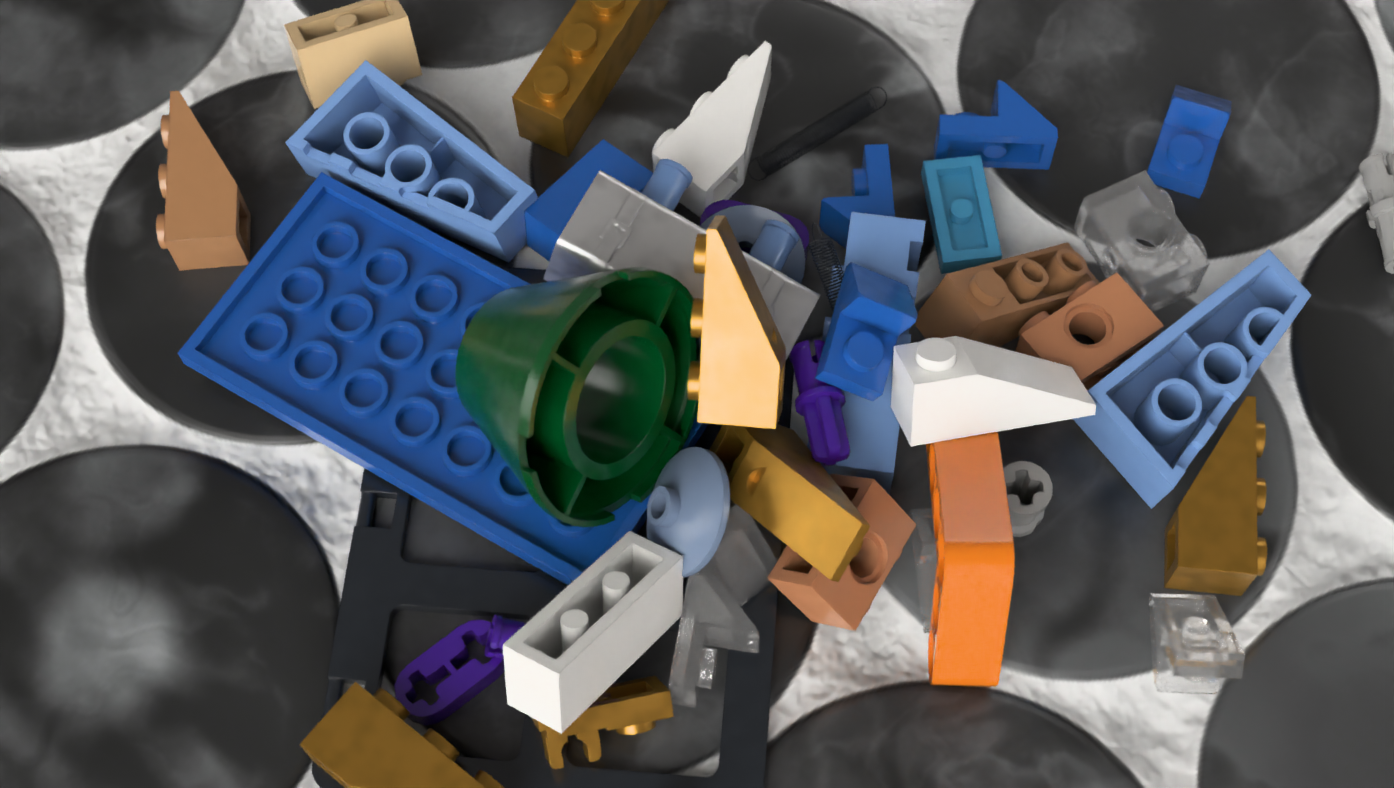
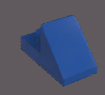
[934,80,1058,170]
[1144,85,1231,199]
[819,144,895,249]
[815,262,918,402]

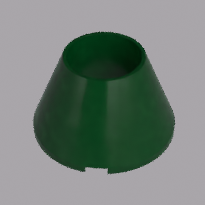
[455,267,698,527]

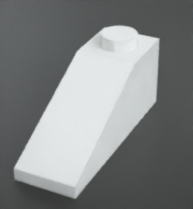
[891,336,1096,446]

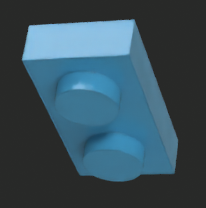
[921,155,1002,274]

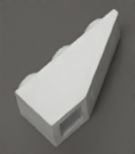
[652,41,772,218]

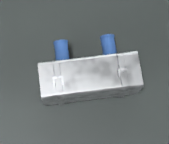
[543,159,820,361]

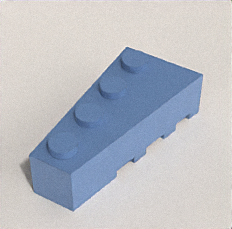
[285,60,538,262]
[807,212,926,494]
[1073,249,1311,509]

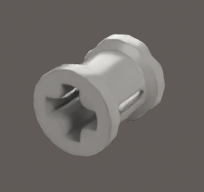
[1003,461,1053,537]

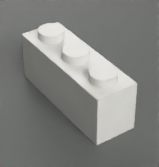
[503,531,683,734]

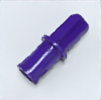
[789,340,851,466]

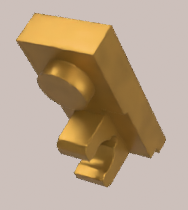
[531,676,674,769]

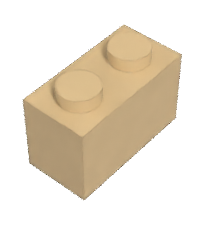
[284,0,422,109]

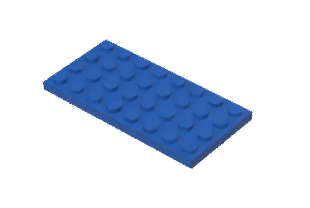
[178,172,709,586]

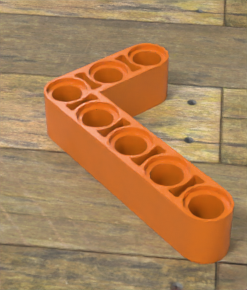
[926,432,1015,687]

